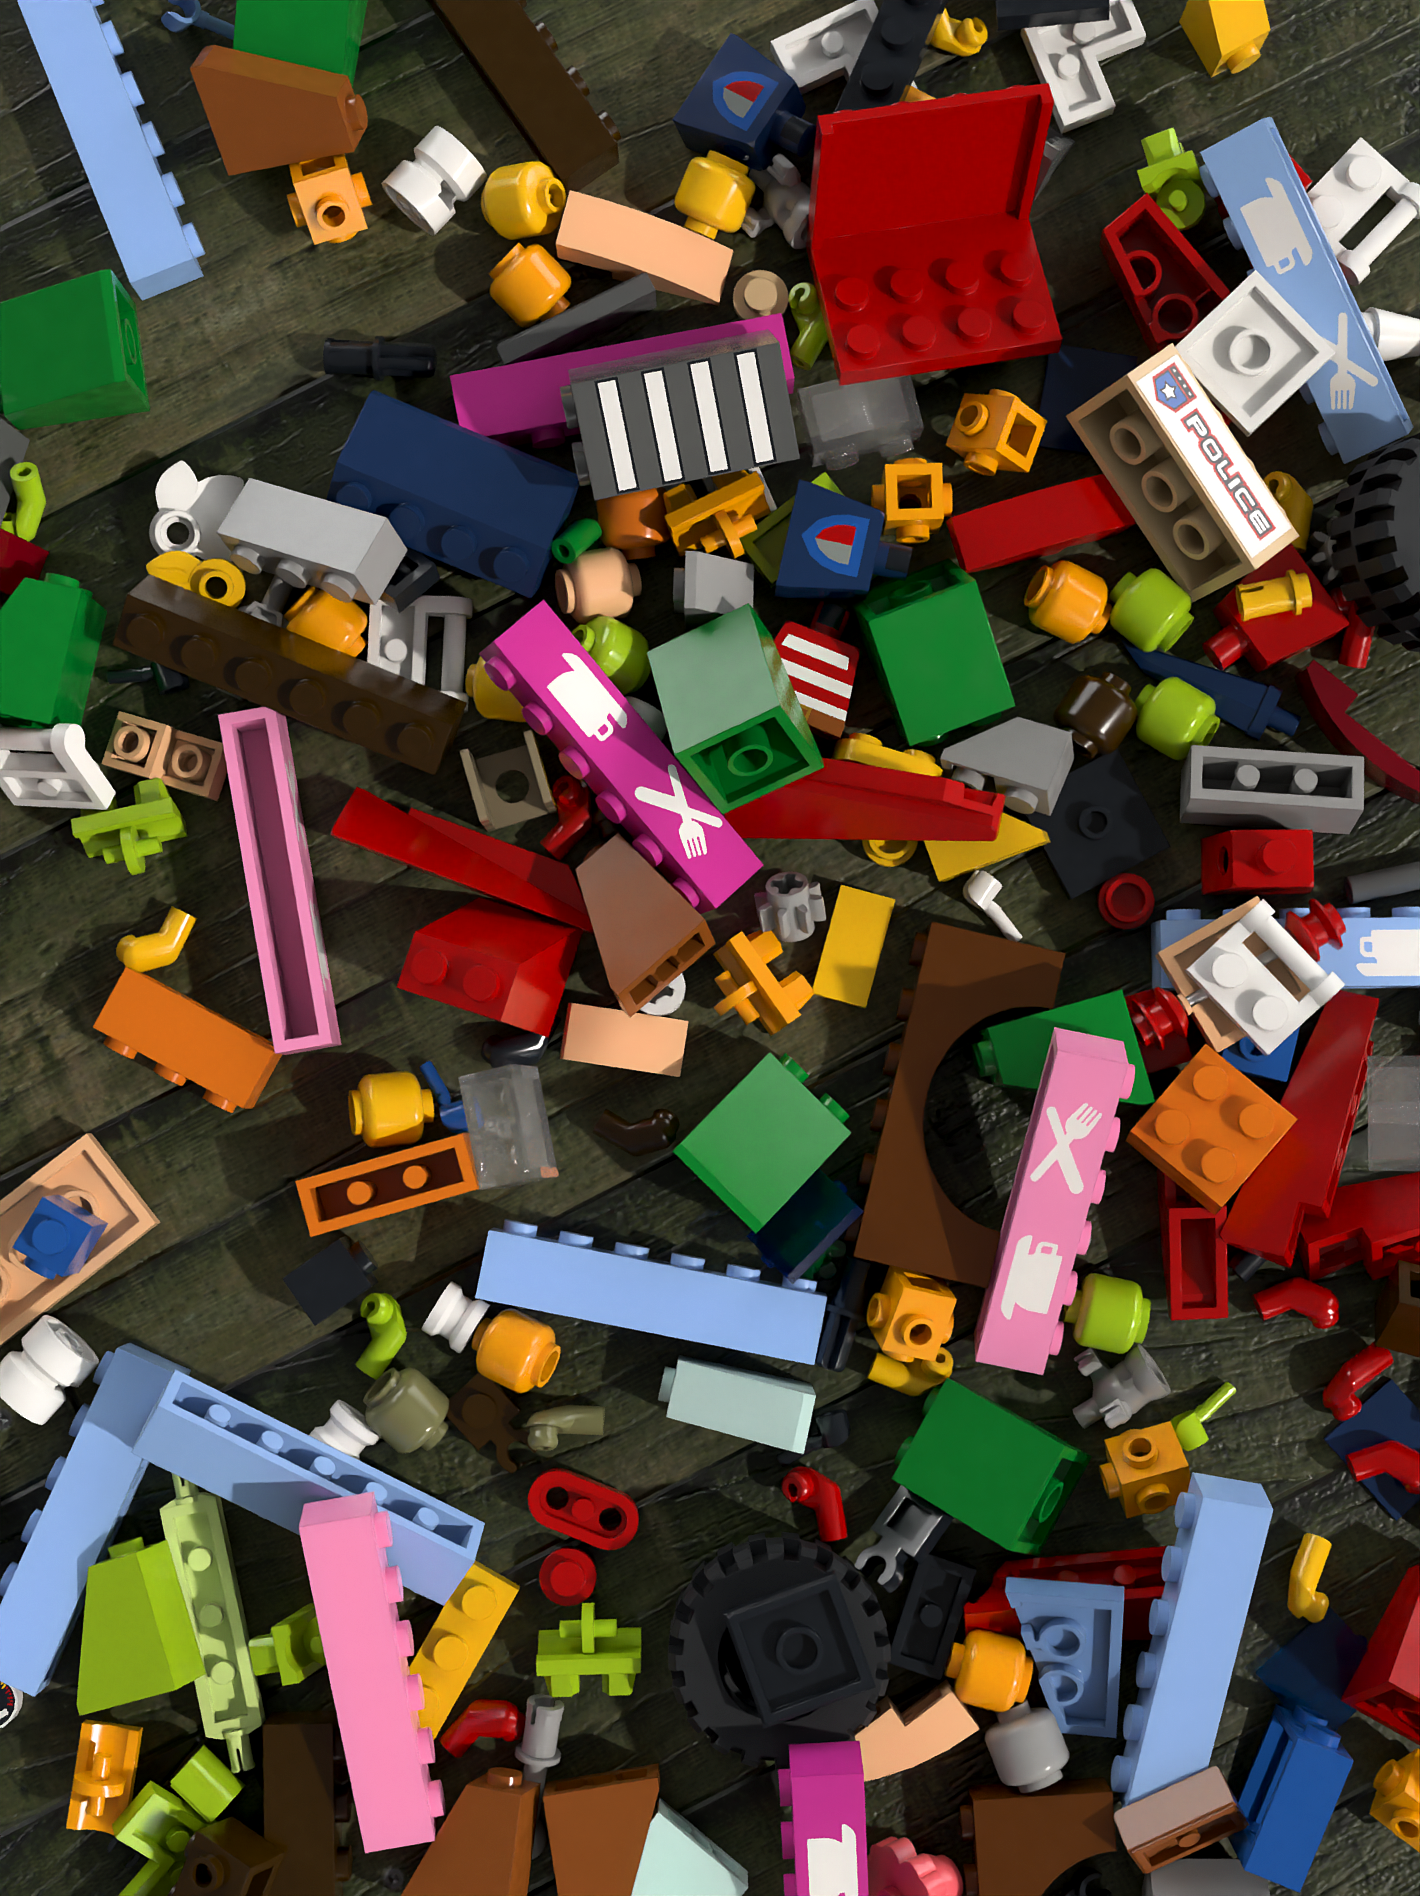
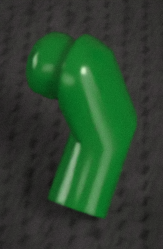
[551,518,602,564]

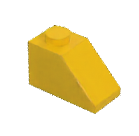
[1179,0,1270,78]
[924,812,1050,882]

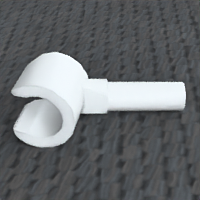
[963,870,1023,942]

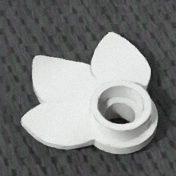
[149,460,244,561]

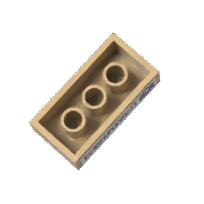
[1066,343,1299,603]

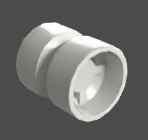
[381,126,488,236]
[0,1315,99,1425]

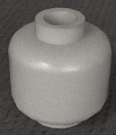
[984,1699,1069,1793]

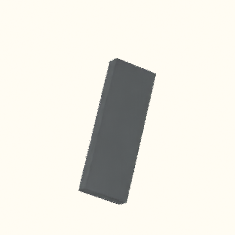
[496,273,657,366]

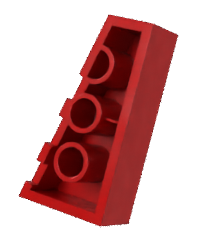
[1099,193,1232,426]

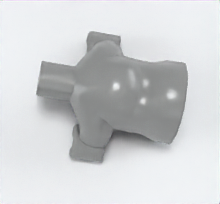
[741,154,811,249]
[1072,1344,1171,1429]

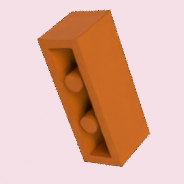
[93,967,282,1113]
[295,1133,484,1237]

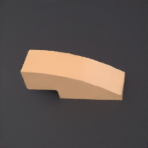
[556,190,733,306]
[854,1679,979,1782]

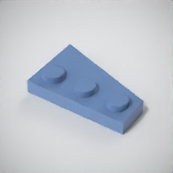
[1005,1577,1124,1738]

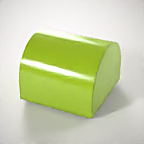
[170,1745,245,1823]

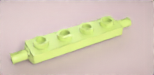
[159,1473,266,1773]

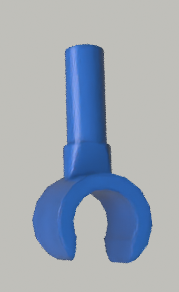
[419,1061,478,1134]

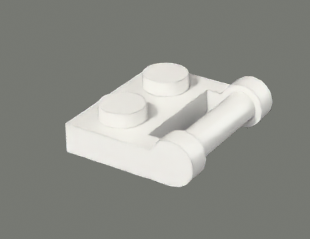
[1307,137,1420,286]
[367,595,473,713]
[0,723,116,810]
[1185,899,1345,1056]

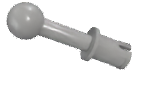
[515,1694,564,1860]

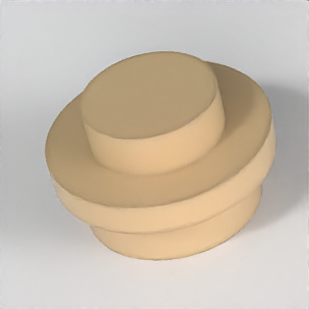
[733,270,788,320]

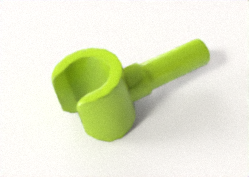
[1170,1381,1237,1451]

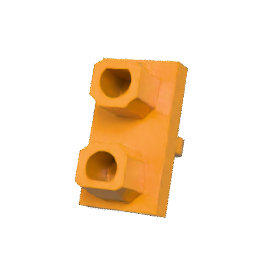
[663,470,771,559]
[713,930,814,1036]
[66,1719,143,1835]

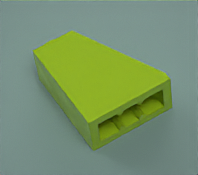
[76,1536,206,1716]

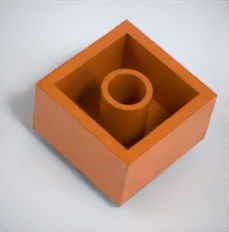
[1126,1044,1298,1215]

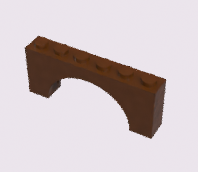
[843,922,1066,1289]
[959,1777,1117,1896]

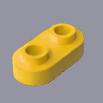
[831,733,944,778]

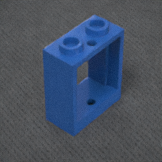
[1228,1704,1354,1893]

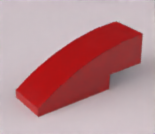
[946,474,1136,573]
[1157,1167,1228,1320]

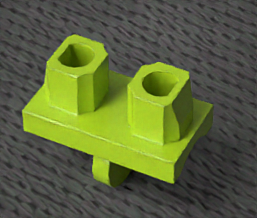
[1137,128,1208,231]
[71,778,187,875]
[248,1602,327,1686]
[536,1603,642,1697]

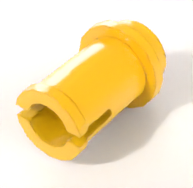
[1236,569,1312,622]

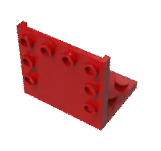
[806,83,1062,386]

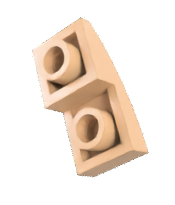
[101,711,227,801]
[559,1003,689,1077]

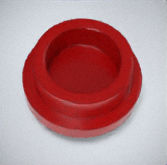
[1097,873,1155,930]
[539,1547,597,1606]

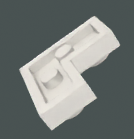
[770,0,917,95]
[1020,0,1146,134]

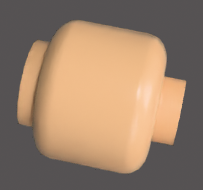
[555,547,642,624]

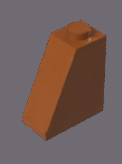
[190,45,368,176]
[575,833,716,1018]
[542,1763,660,1896]
[401,1767,541,1896]

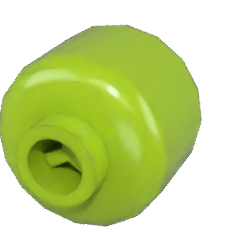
[1108,568,1194,653]
[572,615,651,696]
[1135,676,1220,761]
[1063,1273,1151,1354]

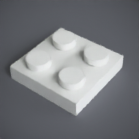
[1175,270,1336,437]

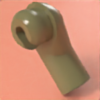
[525,1405,605,1451]

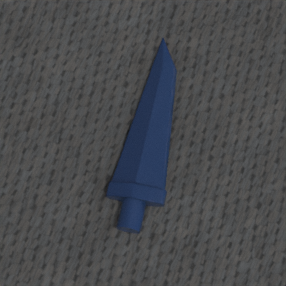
[1120,639,1301,741]

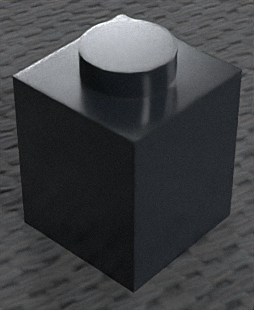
[282,1236,378,1326]

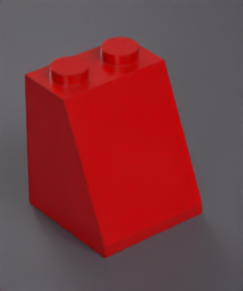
[396,897,583,1037]
[1340,1563,1420,1745]

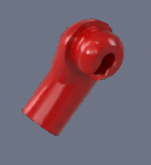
[1328,587,1376,669]
[539,775,593,861]
[1252,1277,1340,1329]
[1323,1341,1393,1421]
[1345,1440,1420,1494]
[781,1466,848,1542]
[439,1699,526,1758]

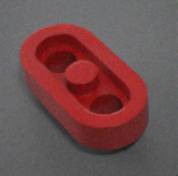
[528,1468,639,1550]

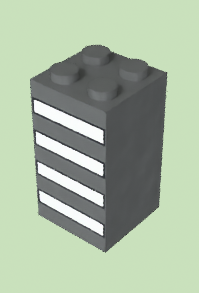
[560,329,800,500]

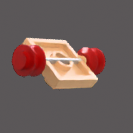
[1130,896,1346,1053]

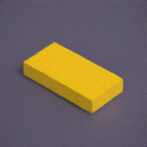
[812,885,895,1009]

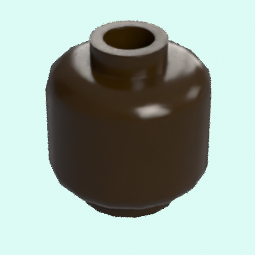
[1053,671,1138,759]

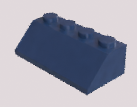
[326,390,579,598]

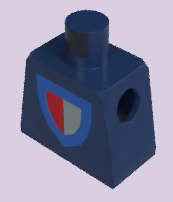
[672,33,816,171]
[775,480,912,601]

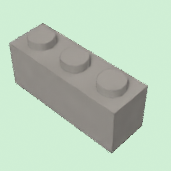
[216,478,407,606]
[1180,745,1364,834]

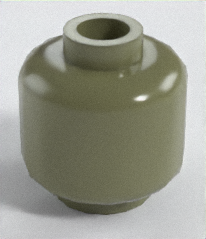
[363,1368,449,1454]

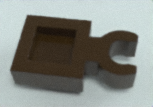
[446,1372,537,1473]

